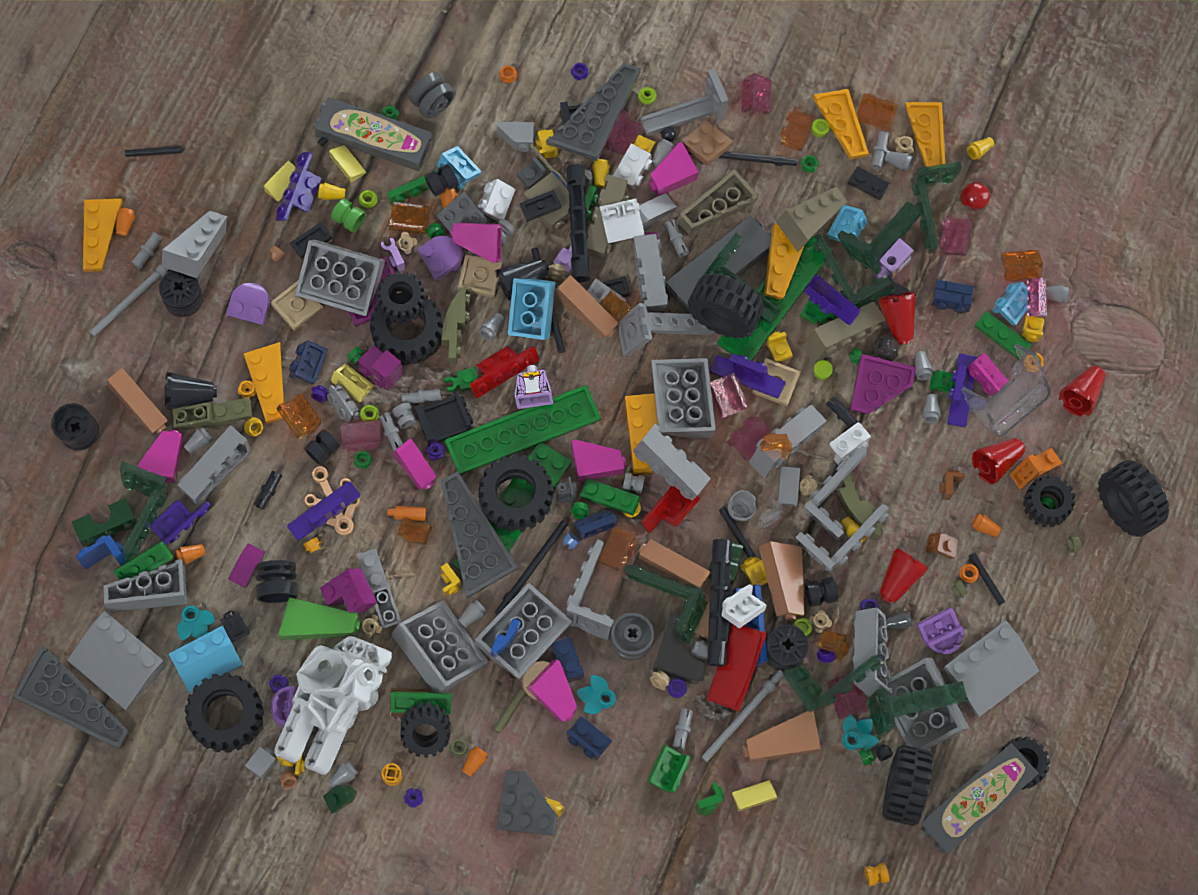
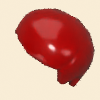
[960,182,991,210]

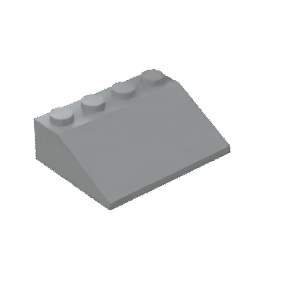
[295,240,386,316]
[651,358,716,438]
[475,583,572,679]
[391,601,489,693]
[67,611,167,711]
[942,621,1039,718]
[882,658,969,750]

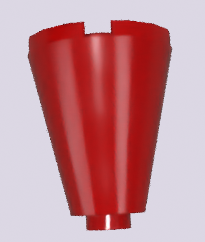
[878,292,916,345]
[1059,366,1106,417]
[971,438,1025,484]
[879,548,928,604]

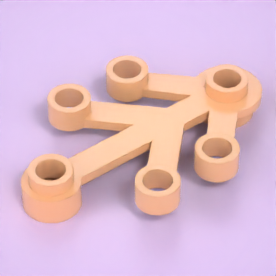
[305,466,360,535]

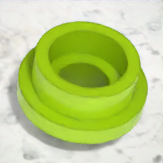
[638,87,656,105]
[359,190,378,209]
[360,405,379,424]

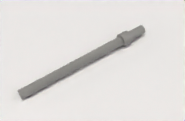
[89,264,169,337]
[701,670,785,762]

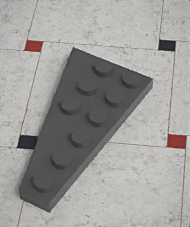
[546,63,641,161]
[441,471,517,599]
[13,644,129,750]

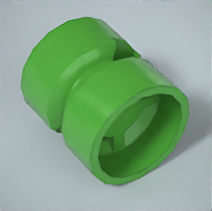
[331,198,366,233]

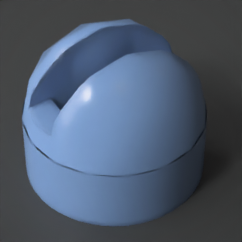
[563,532,580,549]

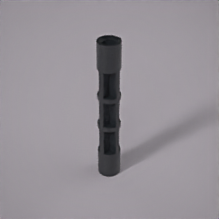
[566,164,590,282]
[707,539,732,667]

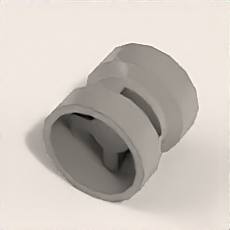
[498,219,515,245]
[392,403,417,429]
[622,472,645,494]

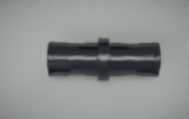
[826,396,861,429]
[253,470,283,510]

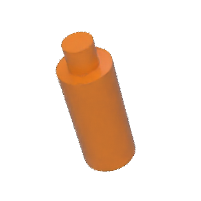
[387,505,427,521]

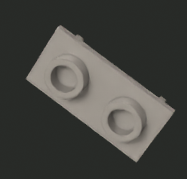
[327,384,360,425]

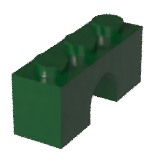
[71,498,138,547]

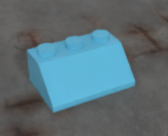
[508,278,556,340]
[169,626,243,693]

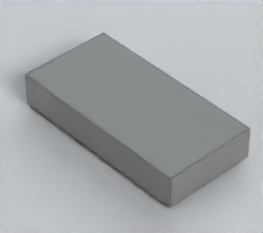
[778,466,800,507]

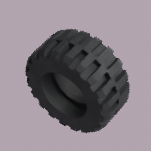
[688,273,764,339]
[370,291,443,365]
[478,454,553,532]
[1098,460,1169,537]
[185,673,264,753]
[882,745,933,826]

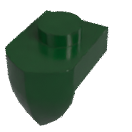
[323,785,357,814]

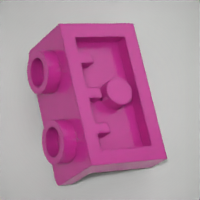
[966,353,1008,396]

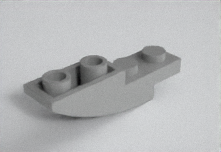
[357,548,401,628]

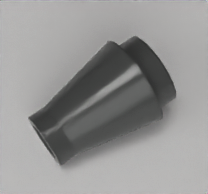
[886,610,912,630]

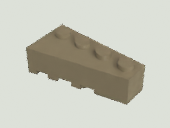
[677,169,759,235]
[587,174,629,261]
[776,187,847,252]
[802,302,886,364]

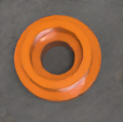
[959,564,979,583]

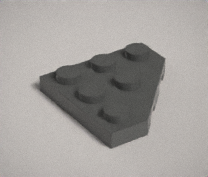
[496,770,558,836]

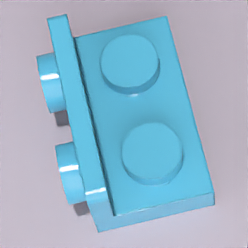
[437,146,481,190]
[827,205,867,249]
[992,282,1037,325]

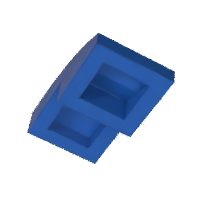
[491,618,520,658]

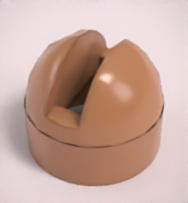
[269,245,285,262]
[280,771,297,789]

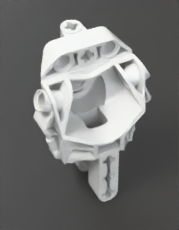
[275,636,392,775]

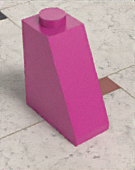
[648,142,698,197]
[451,223,502,263]
[134,430,184,483]
[391,438,437,490]
[571,440,627,482]
[526,660,577,722]

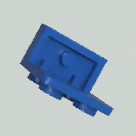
[76,535,129,569]

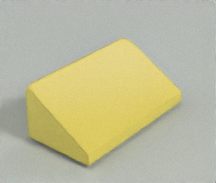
[329,145,366,183]
[264,161,296,202]
[331,363,374,403]
[732,780,777,812]

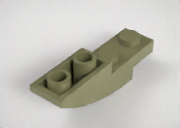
[442,287,470,365]
[173,398,252,428]
[837,472,883,540]

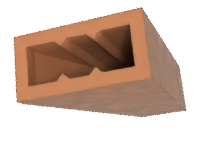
[554,275,618,339]
[106,368,168,435]
[638,539,710,597]
[759,541,804,621]
[742,710,821,763]

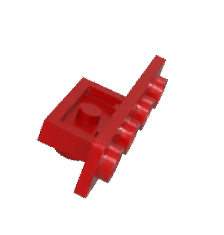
[470,346,540,398]
[641,486,700,533]

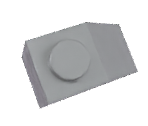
[497,121,534,152]

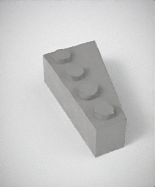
[162,211,227,278]
[632,234,669,313]
[749,405,827,479]
[632,423,711,500]
[178,425,251,506]
[104,559,187,613]
[852,608,892,698]

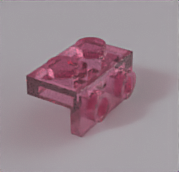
[741,73,772,115]
[607,110,642,155]
[939,214,973,256]
[1027,277,1047,317]
[710,373,748,418]
[727,417,771,461]
[340,420,381,451]
[827,674,868,720]

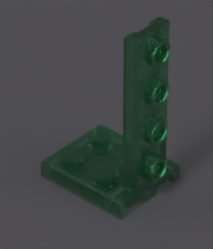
[911,162,962,254]
[837,201,924,275]
[703,233,780,325]
[814,234,895,308]
[119,461,168,562]
[624,565,708,645]
[782,654,886,712]
[866,681,968,738]

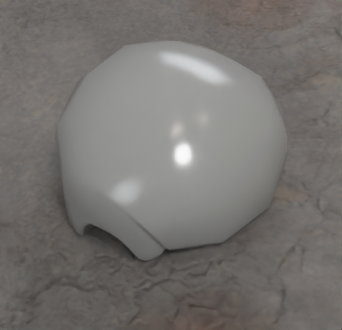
[727,490,757,522]

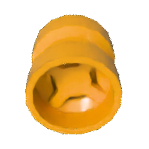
[381,763,402,786]
[864,862,889,887]

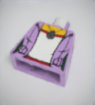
[874,238,914,282]
[515,365,554,409]

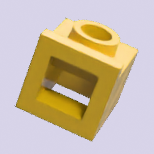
[535,129,558,161]

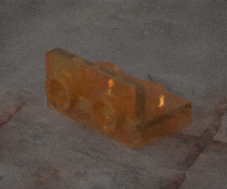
[856,93,898,131]
[780,106,815,152]
[276,393,322,439]

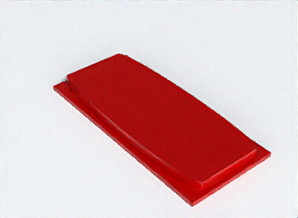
[706,624,768,712]

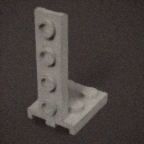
[640,69,728,136]
[617,303,714,356]
[804,445,867,542]
[795,504,889,574]
[566,539,614,640]

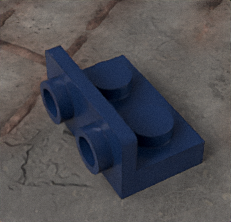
[289,340,328,385]
[574,509,618,540]
[566,716,612,760]

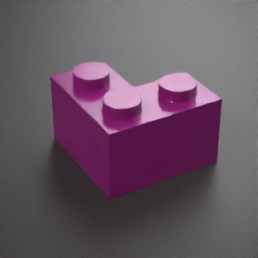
[358,345,403,391]
[320,568,377,613]

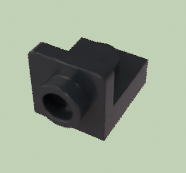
[220,610,250,643]

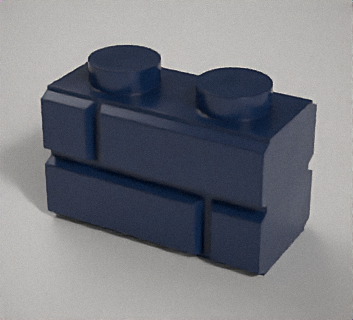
[931,279,974,313]
[551,637,584,683]

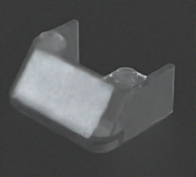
[961,344,1051,437]

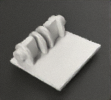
[600,199,645,243]

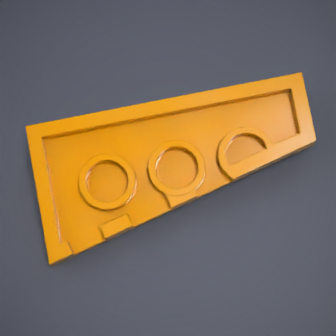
[812,89,869,160]
[905,102,946,172]
[83,198,123,272]
[763,223,804,300]
[244,342,285,424]

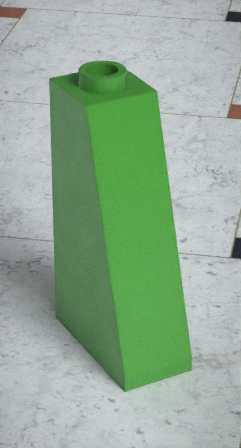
[279,597,361,640]

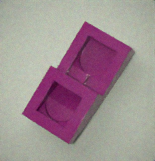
[228,543,265,588]

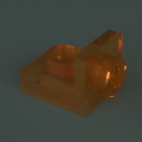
[599,291,632,322]

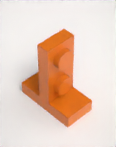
[1009,448,1062,490]

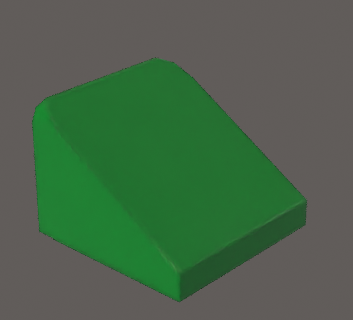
[929,369,954,393]

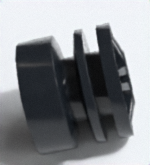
[159,270,203,318]
[51,403,99,451]
[255,560,298,603]
[766,624,809,672]

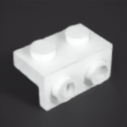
[613,144,652,189]
[478,179,515,222]
[829,422,871,465]
[722,584,766,628]

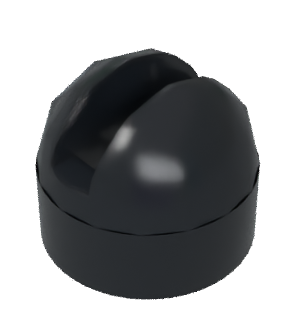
[660,127,676,142]
[876,744,894,761]

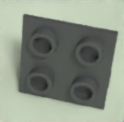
[436,192,488,233]

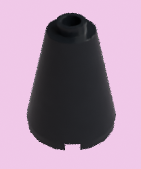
[495,258,549,300]
[165,372,217,410]

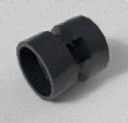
[424,164,459,197]
[303,429,340,465]
[805,577,838,607]

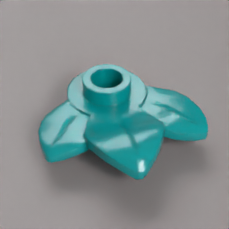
[177,605,215,641]
[577,675,616,714]
[841,715,879,750]

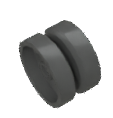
[408,72,456,119]
[610,612,654,661]

